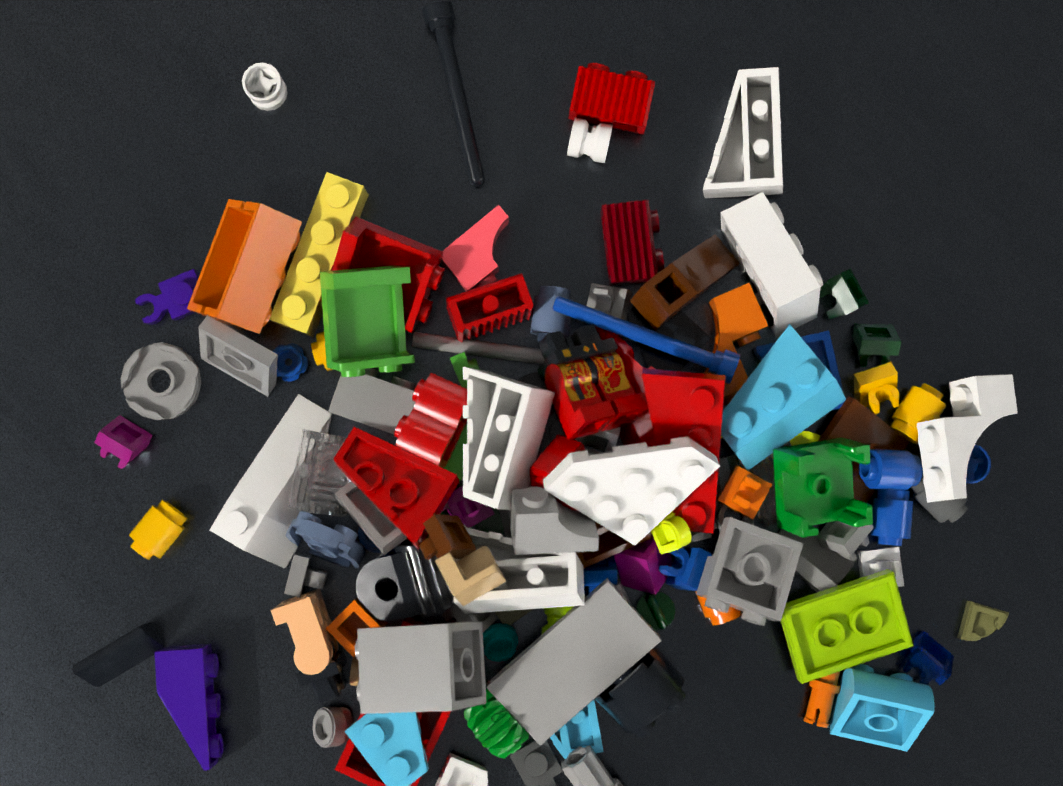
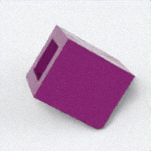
[614,533,673,595]

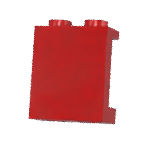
[332,217,445,333]

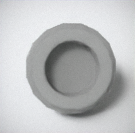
[312,706,353,748]

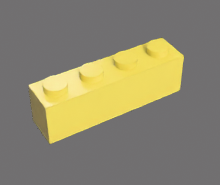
[270,172,368,338]

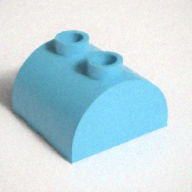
[830,664,935,752]

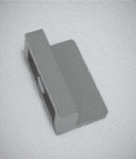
[777,529,854,592]

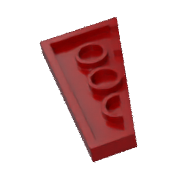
[641,368,726,534]

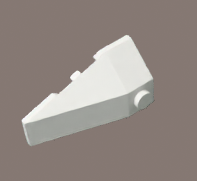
[210,394,333,568]

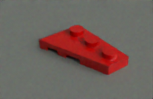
[333,427,459,550]

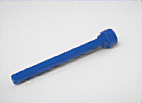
[553,296,741,384]

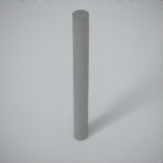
[412,332,545,364]

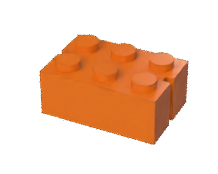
[187,199,302,334]

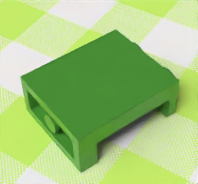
[320,265,415,377]

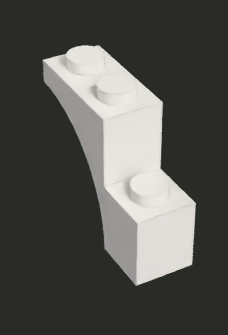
[917,374,1018,503]

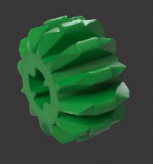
[464,689,529,759]

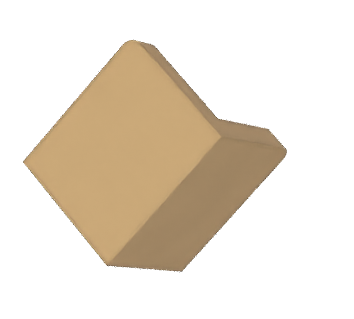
[435,546,506,606]

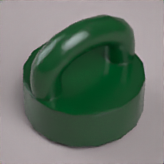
[635,591,676,631]

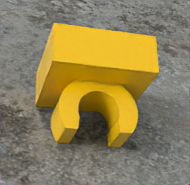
[854,362,899,414]

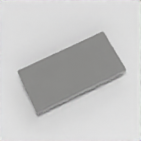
[486,578,662,745]

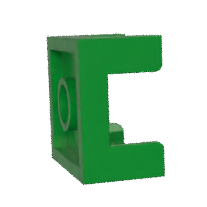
[773,437,873,538]

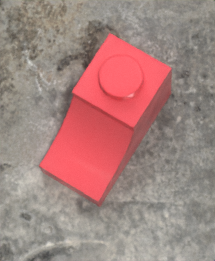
[441,205,509,291]

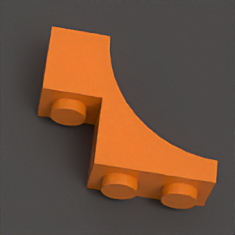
[704,283,768,405]

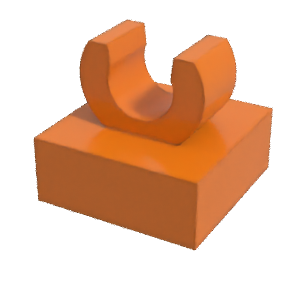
[717,465,772,520]

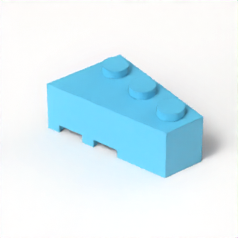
[721,324,846,471]

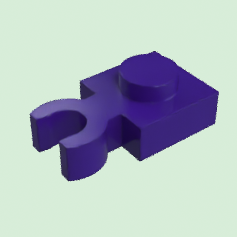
[135,269,199,325]

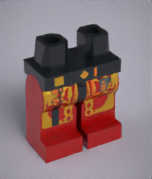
[537,324,648,440]

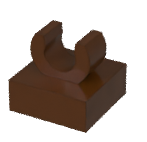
[419,514,477,560]

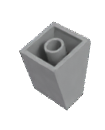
[355,621,487,714]

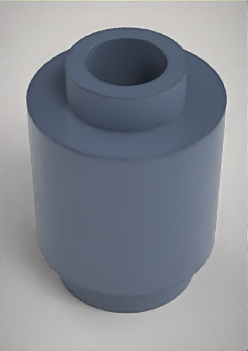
[530,286,573,343]

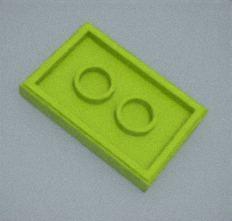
[781,569,914,684]

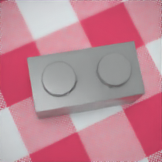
[328,368,415,434]

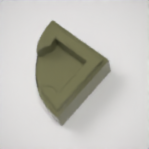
[957,600,1009,641]

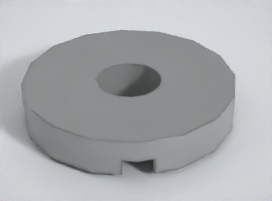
[120,342,201,421]

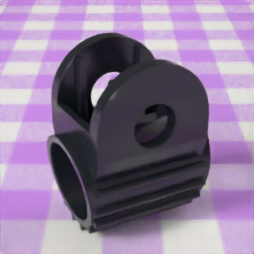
[356,534,456,621]

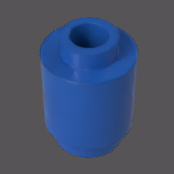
[859,449,923,490]
[870,489,913,546]

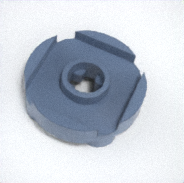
[286,511,366,568]

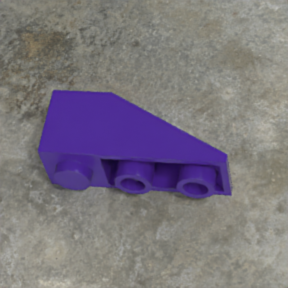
[155,644,223,771]

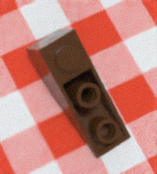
[630,234,740,331]

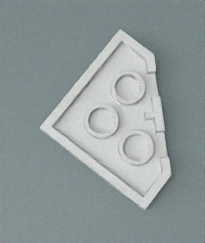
[543,437,720,545]

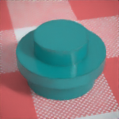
[483,624,518,662]

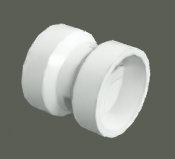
[242,62,287,111]
[567,117,613,164]

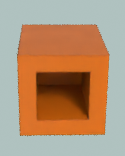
[325,597,388,658]

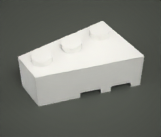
[463,366,555,510]

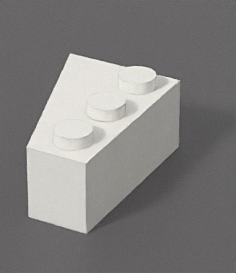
[703,67,783,198]
[721,192,823,338]
[454,525,585,614]

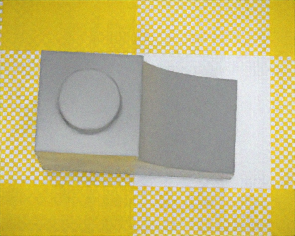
[510,487,599,555]

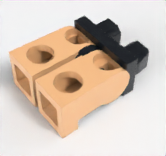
[271,589,348,704]

